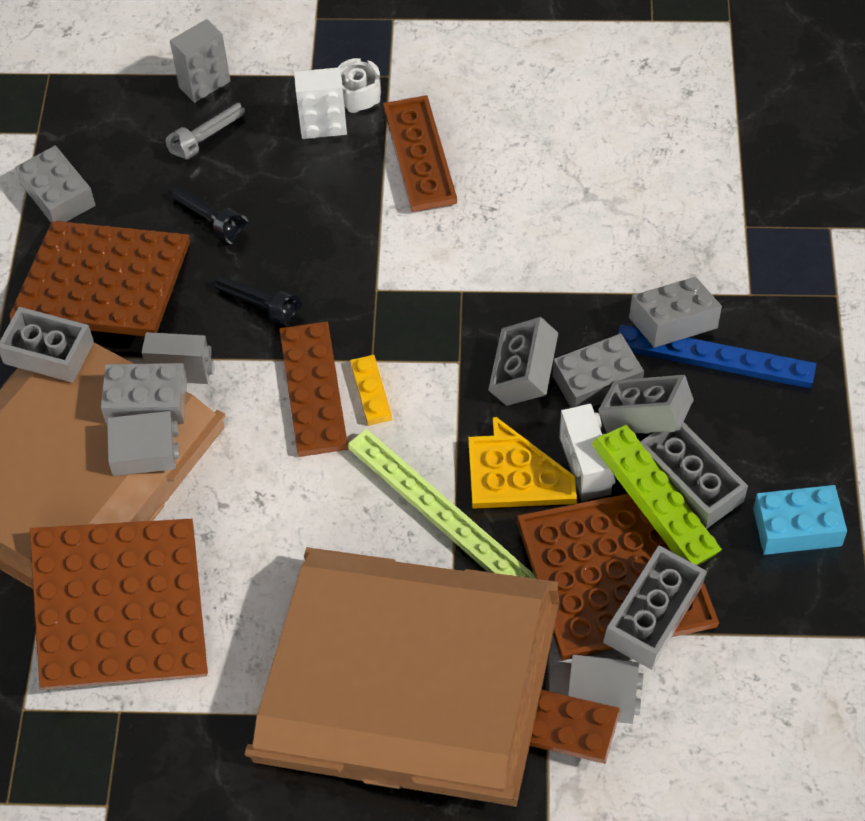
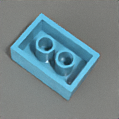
[753,485,847,555]

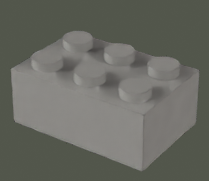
[169,19,230,103]
[15,145,96,222]
[629,276,722,348]
[0,307,94,383]
[488,317,558,406]
[553,334,644,408]
[101,363,187,425]
[598,375,694,434]

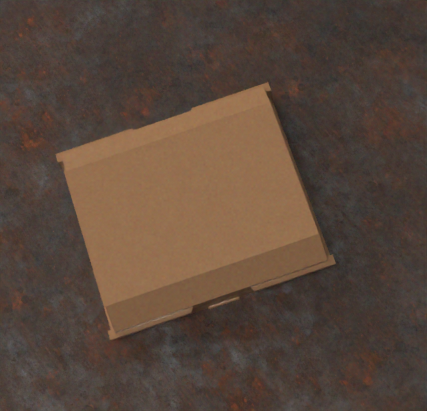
[0,343,226,589]
[245,547,560,807]

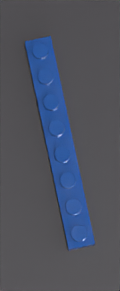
[618,324,817,389]

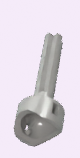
[165,103,245,160]

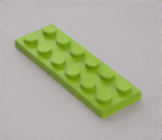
[591,425,722,566]

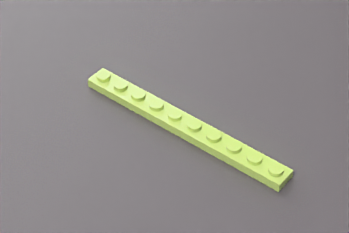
[348,428,535,579]

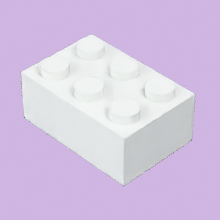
[294,67,347,139]
[559,404,615,502]

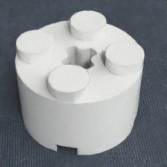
[339,58,381,113]

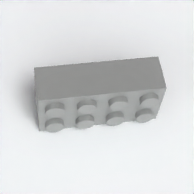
[640,422,748,529]
[603,546,707,670]

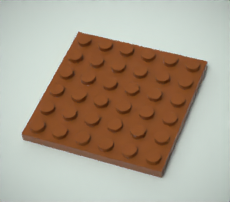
[9,221,190,336]
[517,494,719,661]
[29,518,208,690]

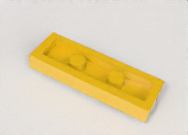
[350,355,392,426]

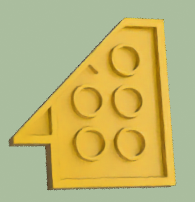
[469,417,577,509]

